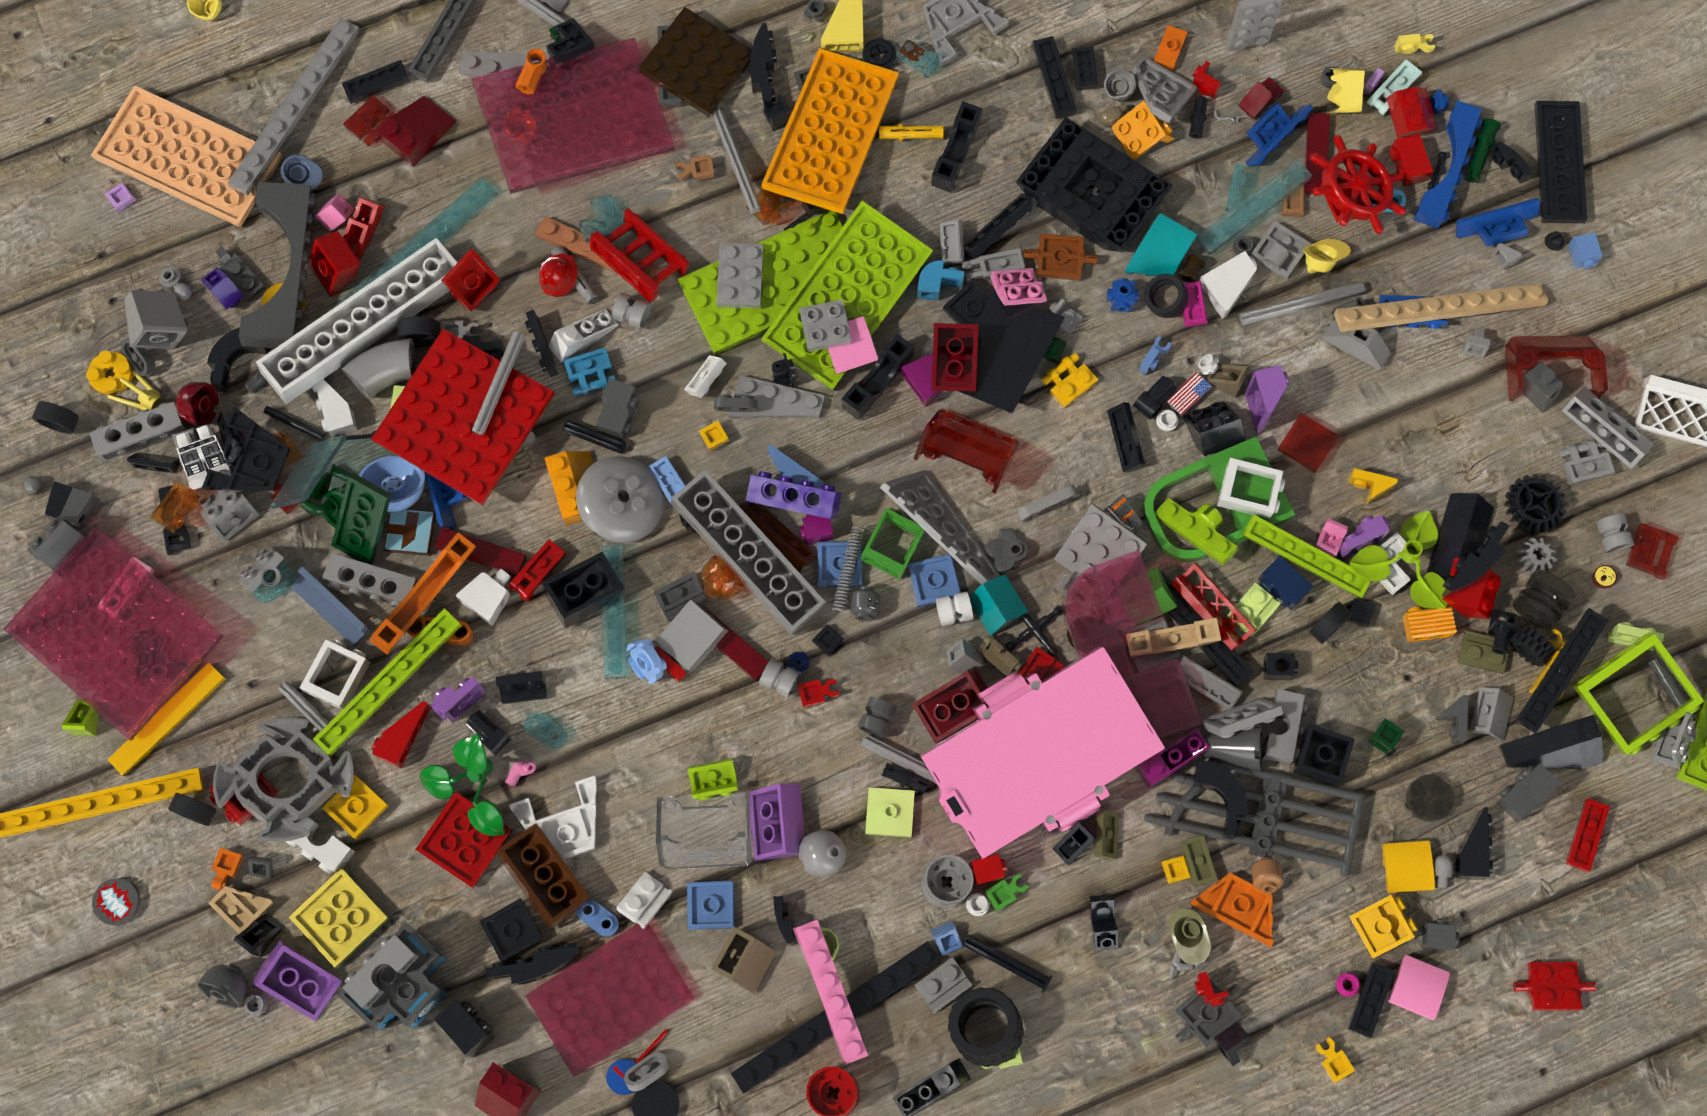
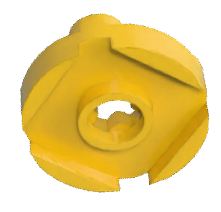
[86,350,133,395]

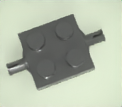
[1174,979,1242,1048]

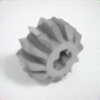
[1517,537,1557,576]

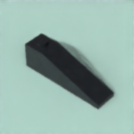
[1500,715,1603,770]

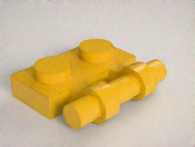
[1040,353,1098,408]

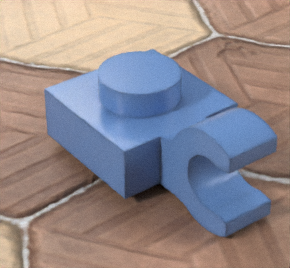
[1139,336,1171,375]

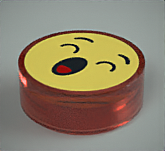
[1592,565,1617,589]

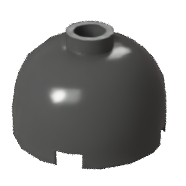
[197,964,247,1009]

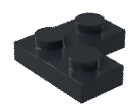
[546,18,595,64]

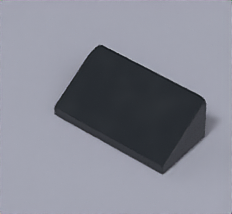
[127,452,180,474]

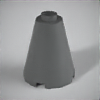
[1204,724,1263,771]

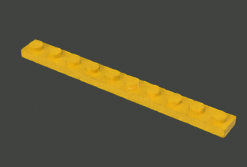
[0,768,204,839]

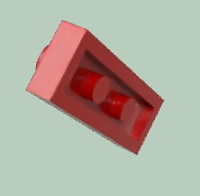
[1565,798,1610,873]

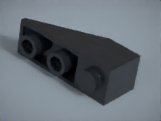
[1455,807,1493,880]
[893,1058,971,1116]

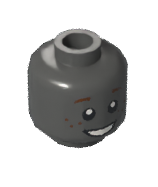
[850,586,881,621]

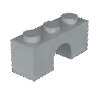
[1262,689,1307,765]
[342,934,419,1010]

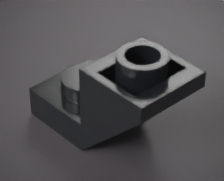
[1089,894,1118,951]

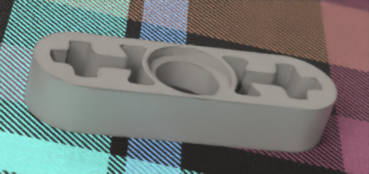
[1017,484,1080,522]

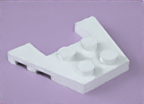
[509,776,597,860]

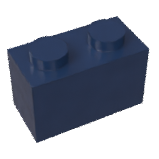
[1258,556,1313,610]

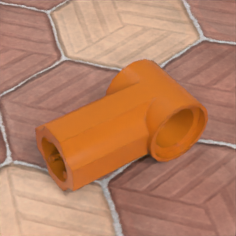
[516,48,546,95]

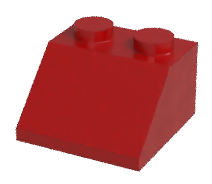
[1386,87,1438,139]
[308,231,361,297]
[1442,558,1501,619]

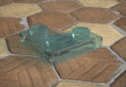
[578,194,626,243]

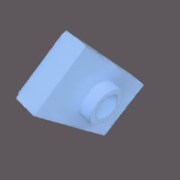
[648,455,686,505]

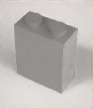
[655,599,729,672]

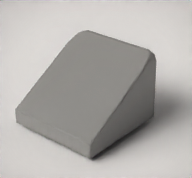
[1493,243,1523,270]

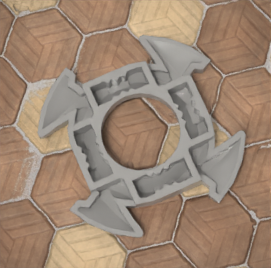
[213,717,354,842]

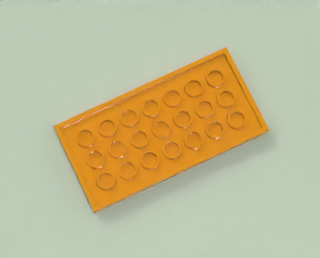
[762,48,899,214]

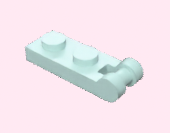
[1367,60,1422,116]

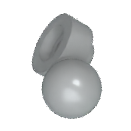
[159,267,192,300]

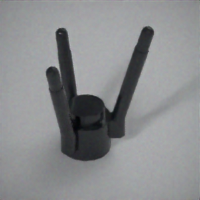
[780,197,823,231]

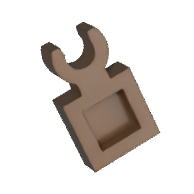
[676,155,715,181]

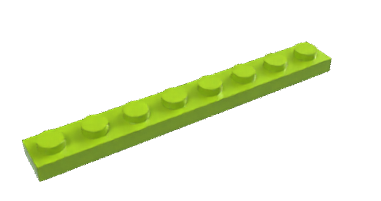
[313,608,462,756]

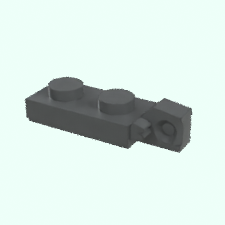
[215,246,266,302]

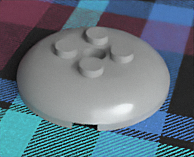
[576,456,664,543]

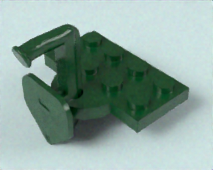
[301,464,392,565]

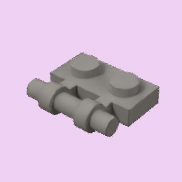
[1558,439,1615,485]

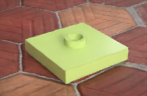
[865,787,915,838]

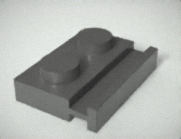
[653,572,708,621]

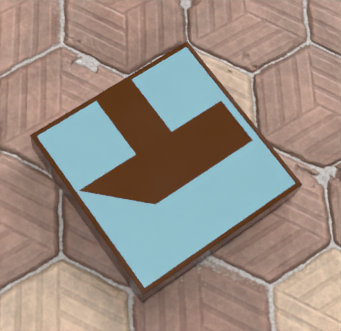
[384,509,436,556]

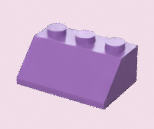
[1244,365,1289,434]
[749,783,805,861]

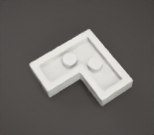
[1379,532,1411,595]

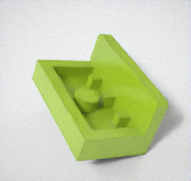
[687,758,738,801]

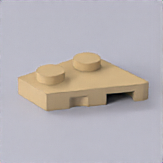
[208,886,275,934]

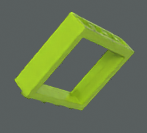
[1572,632,1704,755]

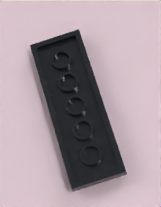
[1534,101,1587,223]

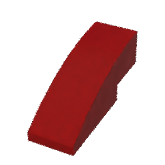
[343,197,385,260]

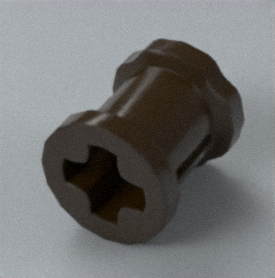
[1178,255,1205,283]

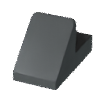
[1435,695,1468,745]

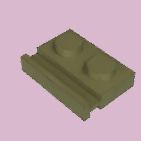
[1457,630,1510,674]

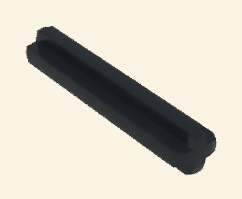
[563,420,626,454]

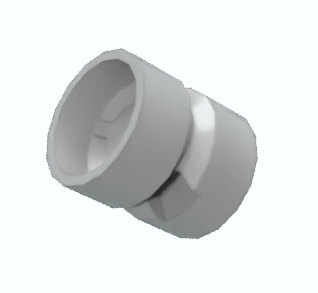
[612,293,651,330]
[1596,514,1635,553]
[759,658,801,699]

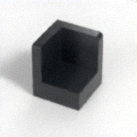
[763,94,791,131]
[1214,1022,1250,1066]

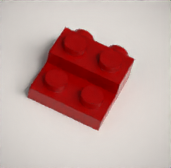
[441,249,501,311]
[210,773,278,826]

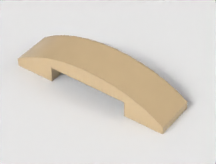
[1126,618,1221,657]

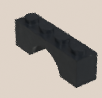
[931,101,982,193]
[841,334,914,420]

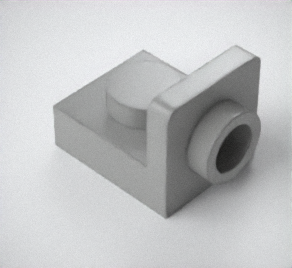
[1048,298,1082,336]

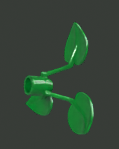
[419,733,506,836]

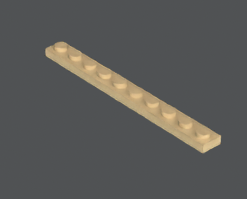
[1334,283,1549,332]

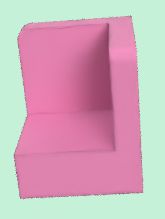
[314,193,354,231]

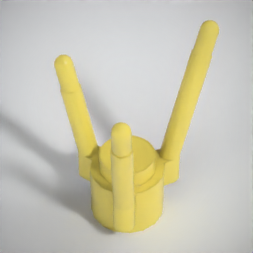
[108,370,162,411]

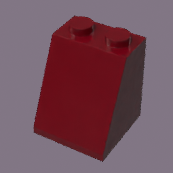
[475,1062,541,1116]

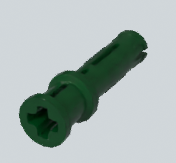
[1466,118,1501,183]

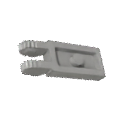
[962,248,1026,282]

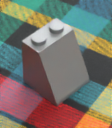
[124,288,187,349]

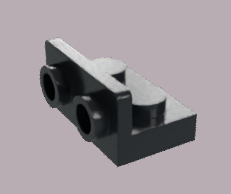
[496,671,547,704]

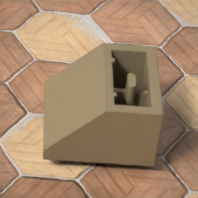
[711,927,777,994]

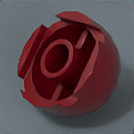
[175,382,219,426]

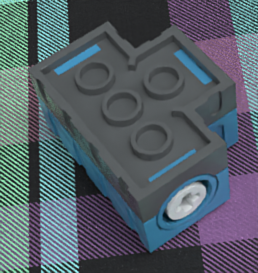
[338,923,447,1030]

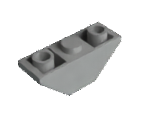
[1321,320,1390,370]

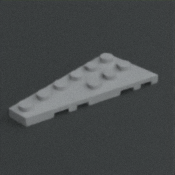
[880,470,1001,584]

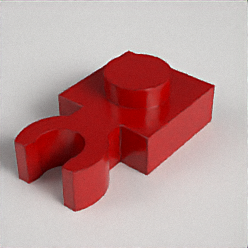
[798,679,840,708]

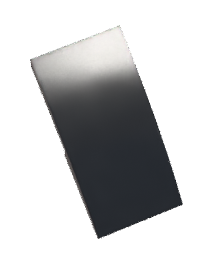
[1491,141,1533,184]
[773,896,797,946]

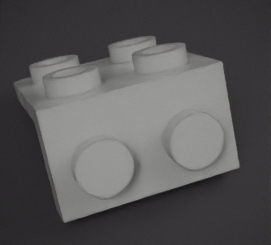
[1651,712,1697,769]

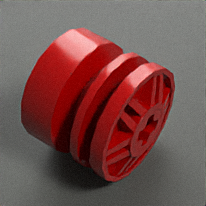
[806,1066,860,1116]

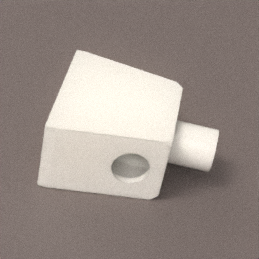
[456,569,511,626]

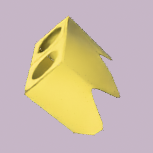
[1327,68,1365,113]

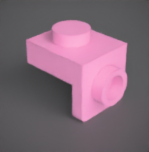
[1315,519,1348,558]

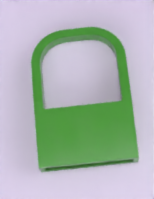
[1143,437,1295,563]

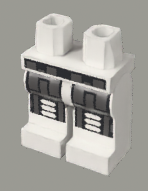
[176,425,233,491]

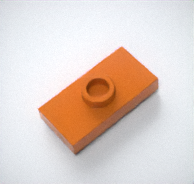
[1154,25,1187,71]

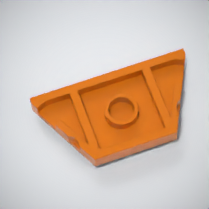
[1189,873,1273,947]

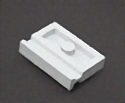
[616,872,672,929]

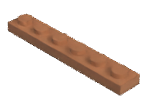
[535,216,660,278]

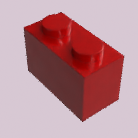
[1389,133,1433,187]
[969,854,1007,886]

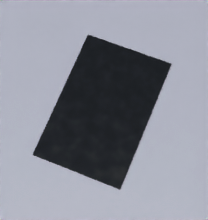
[958,290,1065,413]

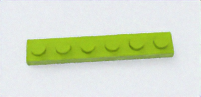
[1242,515,1371,598]

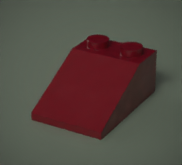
[377,96,456,167]
[931,323,980,392]
[912,666,988,743]

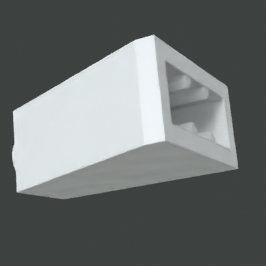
[1200,251,1257,319]

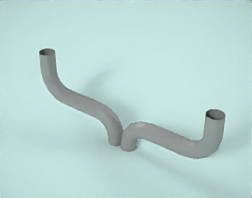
[1214,111,1250,123]

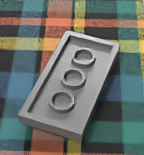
[1226,0,1283,50]

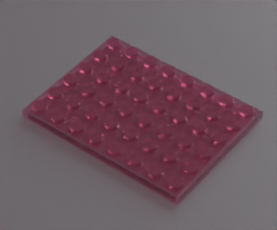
[471,37,675,194]
[3,527,224,741]

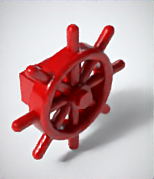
[1310,135,1406,234]

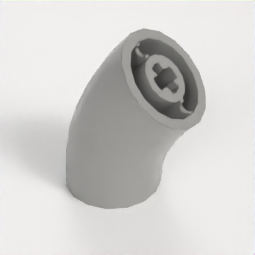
[341,338,417,399]

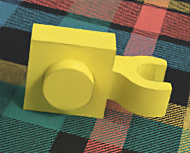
[1394,34,1435,54]

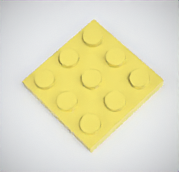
[289,868,389,968]

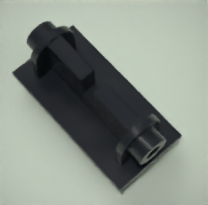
[772,353,796,388]

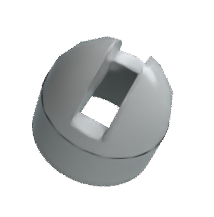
[24,476,42,495]

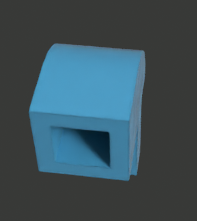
[917,260,964,301]

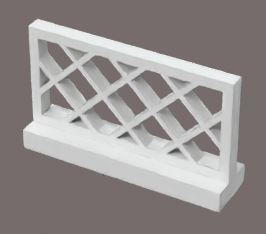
[1634,375,1707,447]

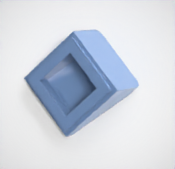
[931,921,963,956]

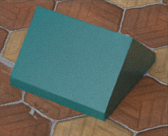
[969,574,1029,636]

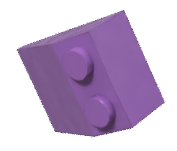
[252,940,342,1021]

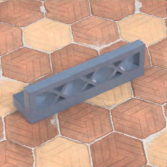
[290,566,371,647]

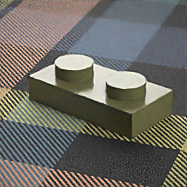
[1095,809,1119,859]
[1180,835,1218,887]

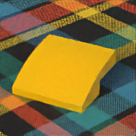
[1382,840,1435,893]

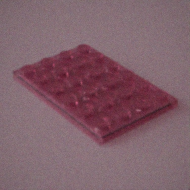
[525,923,695,1077]

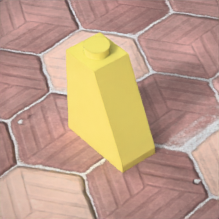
[821,0,863,52]

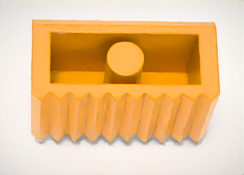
[1402,606,1457,643]

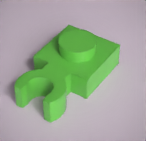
[984,874,1028,912]

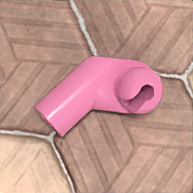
[505,760,536,787]

